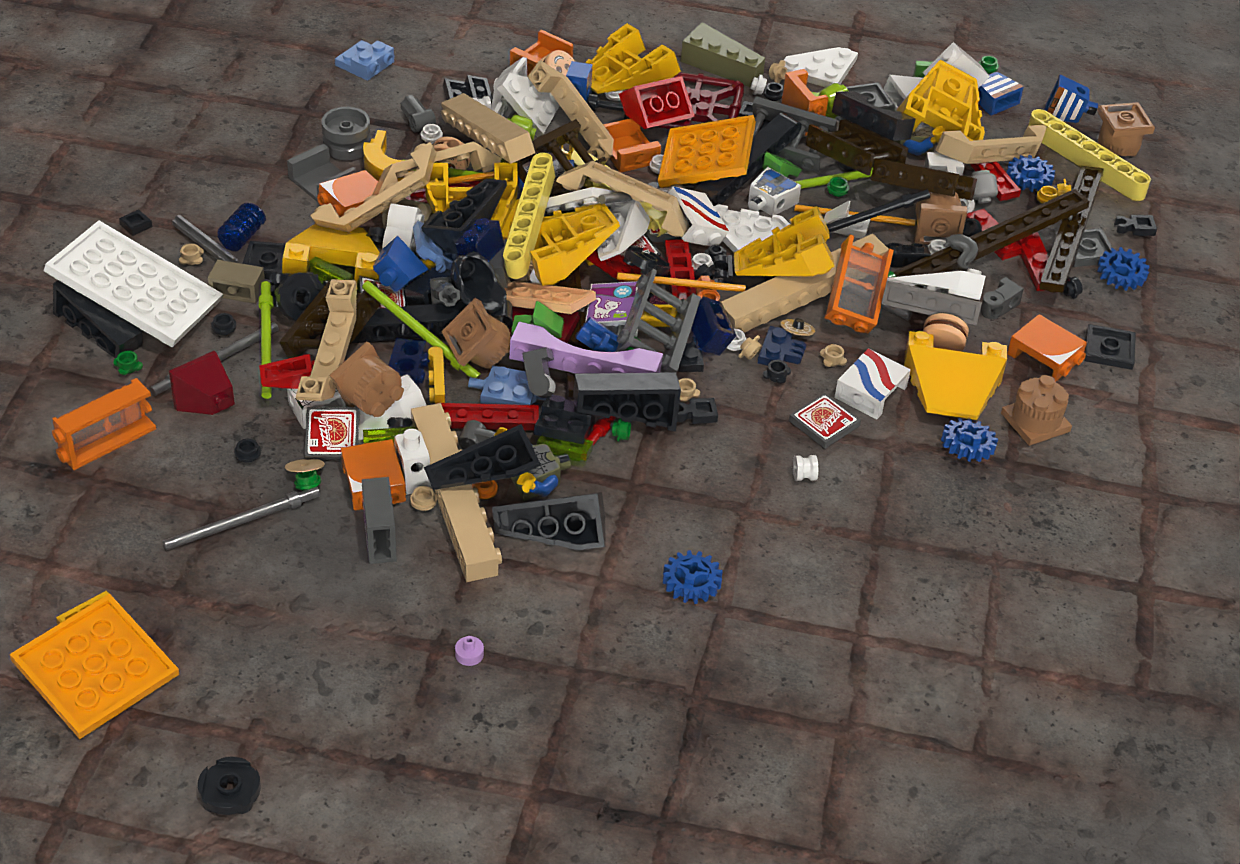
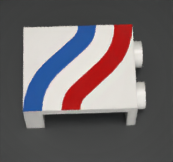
[668,186,729,246]
[834,348,911,419]

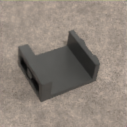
[287,143,356,202]

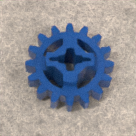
[1007,155,1055,192]
[1097,247,1149,291]
[941,418,998,462]
[662,550,723,604]

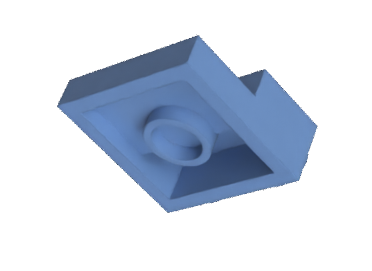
[335,40,394,81]

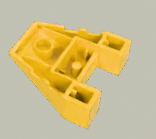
[585,23,681,94]
[897,60,985,141]
[425,163,518,243]
[510,203,620,286]
[734,206,835,276]
[282,223,380,290]
[904,331,1007,420]

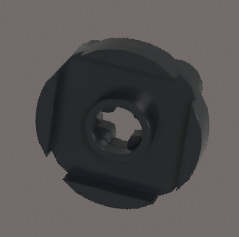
[623,245,671,277]
[275,273,323,321]
[198,757,261,815]

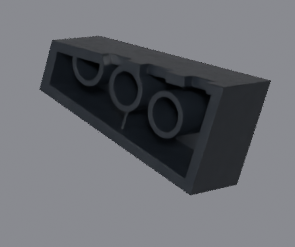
[53,280,143,359]

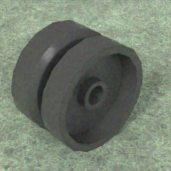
[322,106,371,160]

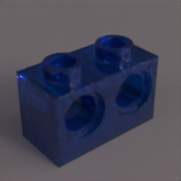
[388,338,430,387]

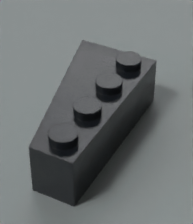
[573,372,681,432]

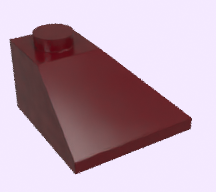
[169,351,235,415]

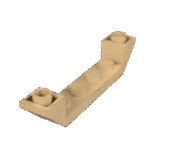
[528,61,614,162]
[935,125,1047,164]
[372,141,501,195]
[311,142,436,232]
[556,161,689,237]
[296,279,357,401]

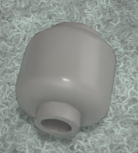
[971,170,998,204]

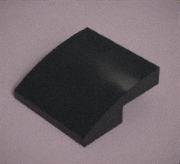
[443,75,493,105]

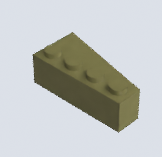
[681,22,765,87]

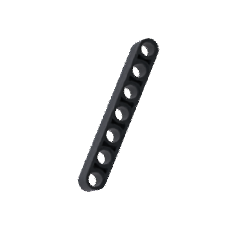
[693,113,802,206]
[352,300,513,343]

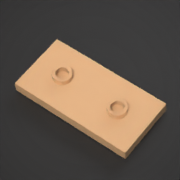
[504,281,596,314]

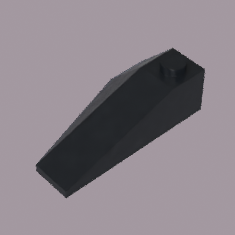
[421,179,507,255]
[424,424,541,490]
[492,492,606,550]

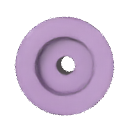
[455,636,484,666]

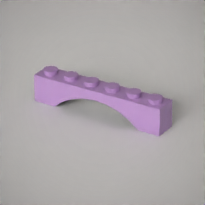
[509,322,663,373]

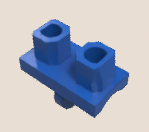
[575,317,619,352]

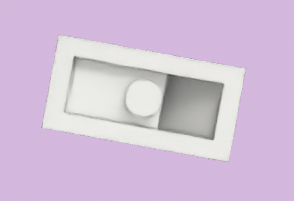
[824,201,870,239]

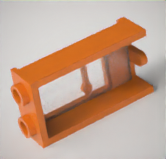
[824,235,894,333]
[52,378,156,470]

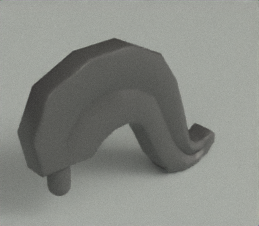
[943,234,978,272]

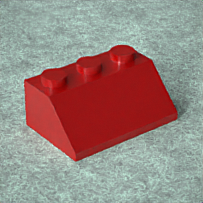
[619,76,695,129]

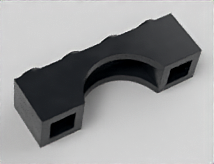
[832,91,916,141]

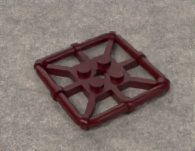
[657,72,744,129]

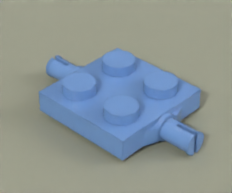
[413,220,458,273]
[468,366,553,405]

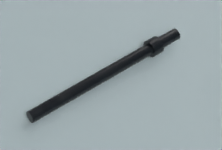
[826,189,931,233]

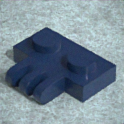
[758,326,807,366]

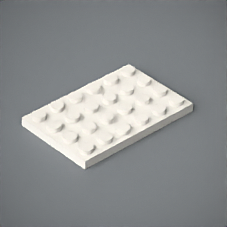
[44,221,223,347]

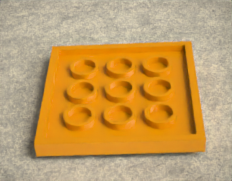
[658,115,756,188]
[10,593,179,739]

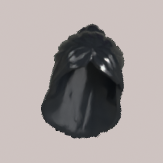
[450,252,507,313]

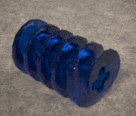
[217,203,266,251]

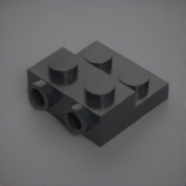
[534,395,595,445]

